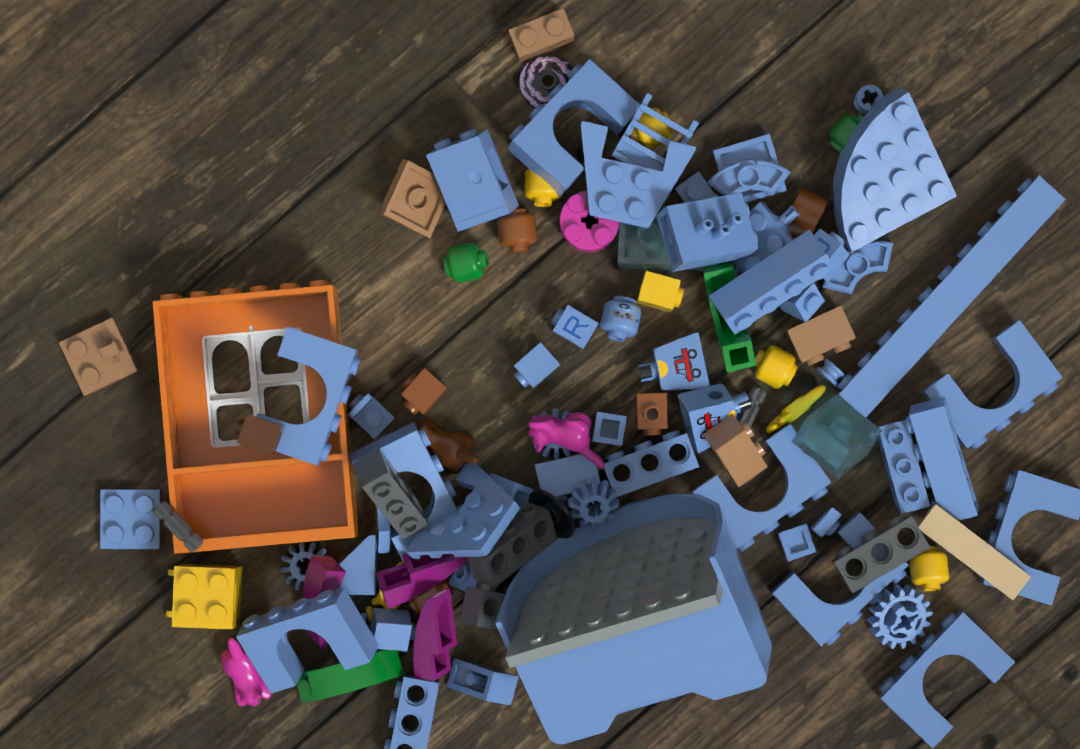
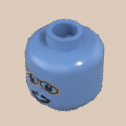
[600,296,641,342]

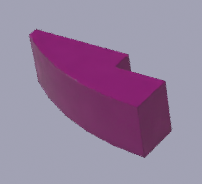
[376,553,468,609]
[303,556,346,649]
[413,588,457,681]

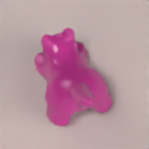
[529,412,604,469]
[220,638,272,706]

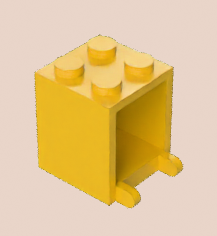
[166,564,243,629]

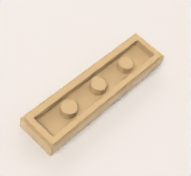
[918,503,1031,600]

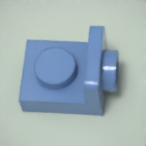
[674,172,719,203]
[348,393,395,439]

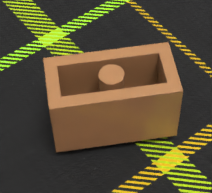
[508,8,575,62]
[785,306,856,366]
[703,414,768,487]

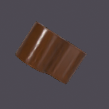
[788,187,828,239]

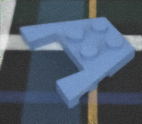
[581,121,696,229]
[405,463,520,559]

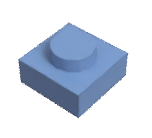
[810,507,841,537]
[778,524,816,561]

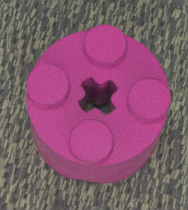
[560,191,619,253]

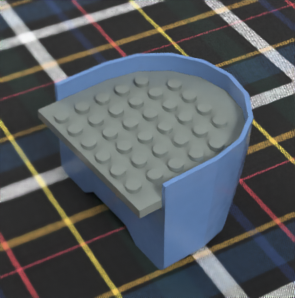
[495,494,772,744]

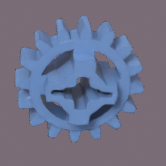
[867,584,933,649]

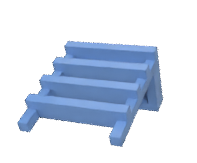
[610,93,699,171]

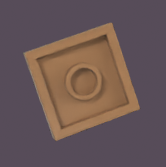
[378,159,446,238]
[59,317,139,396]

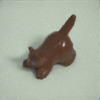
[417,418,479,474]

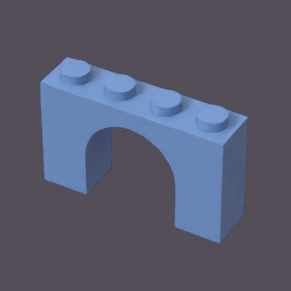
[508,59,640,197]
[921,320,1063,450]
[256,327,361,466]
[350,422,462,563]
[691,424,831,552]
[977,470,1080,606]
[770,512,909,646]
[236,588,379,694]
[877,611,1015,748]

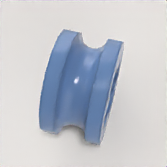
[816,359,845,387]

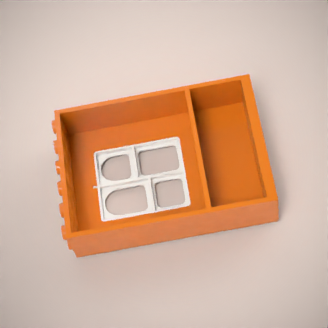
[153,280,359,554]

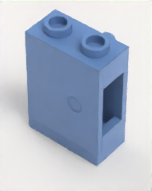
[426,128,519,232]
[656,192,758,272]

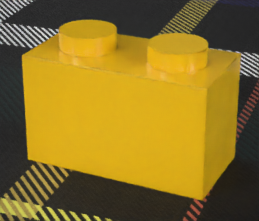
[636,271,684,312]

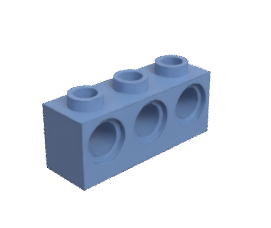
[874,420,930,514]
[604,430,699,498]
[384,674,440,749]

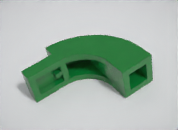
[702,262,756,372]
[297,649,404,703]

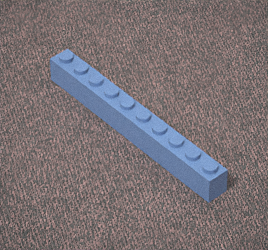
[836,175,1066,419]

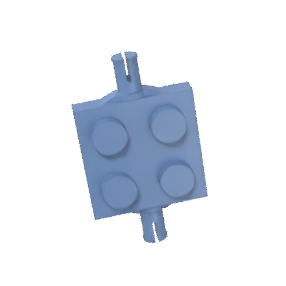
[732,202,800,276]

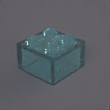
[618,206,672,271]
[792,395,882,479]

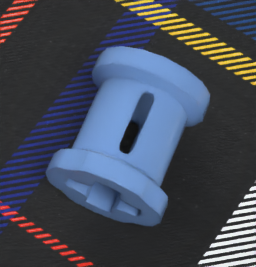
[854,85,883,114]

